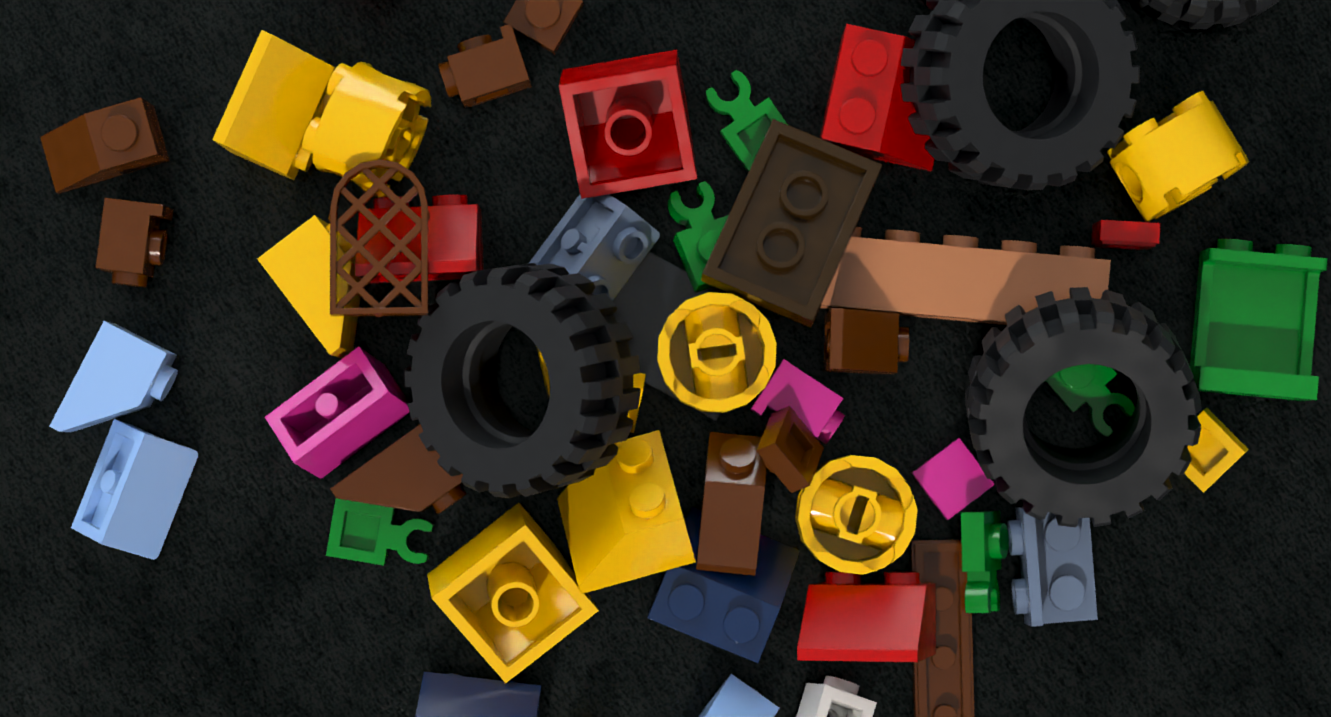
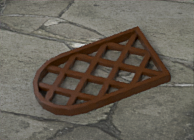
[329,159,430,317]

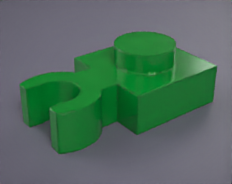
[706,70,788,172]
[668,181,729,293]
[1044,364,1135,437]
[326,498,435,566]
[961,511,1009,613]

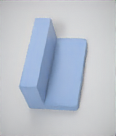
[71,419,198,560]

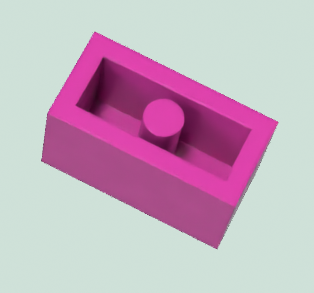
[265,346,410,479]

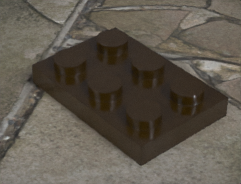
[701,119,882,328]

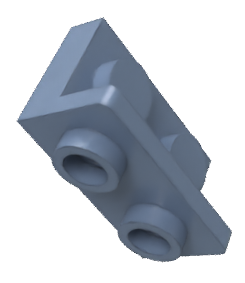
[529,194,660,301]
[1007,507,1098,627]

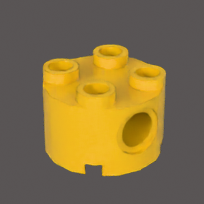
[302,62,431,197]
[1107,91,1249,222]
[657,292,777,413]
[795,455,917,575]

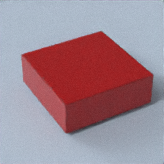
[1091,220,1160,250]

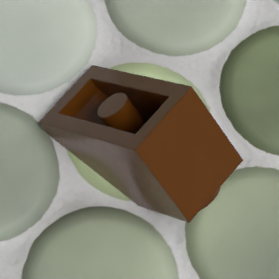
[40,97,170,194]
[823,308,909,374]
[330,424,467,514]
[696,432,767,576]

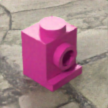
[750,359,845,444]

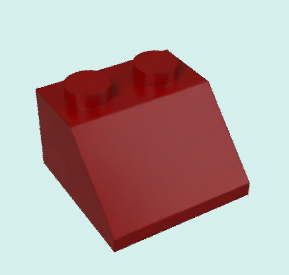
[820,24,935,171]
[559,49,697,199]
[355,195,484,283]
[797,571,936,662]

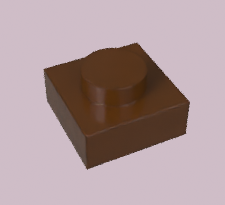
[503,0,584,54]
[756,406,824,493]

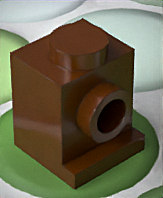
[438,24,532,108]
[96,198,173,287]

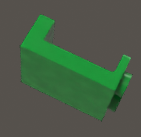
[1190,239,1328,401]

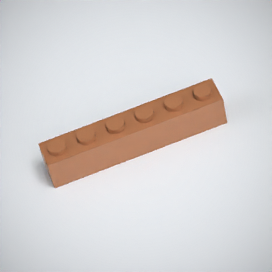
[820,227,1111,325]

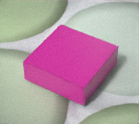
[911,438,995,520]

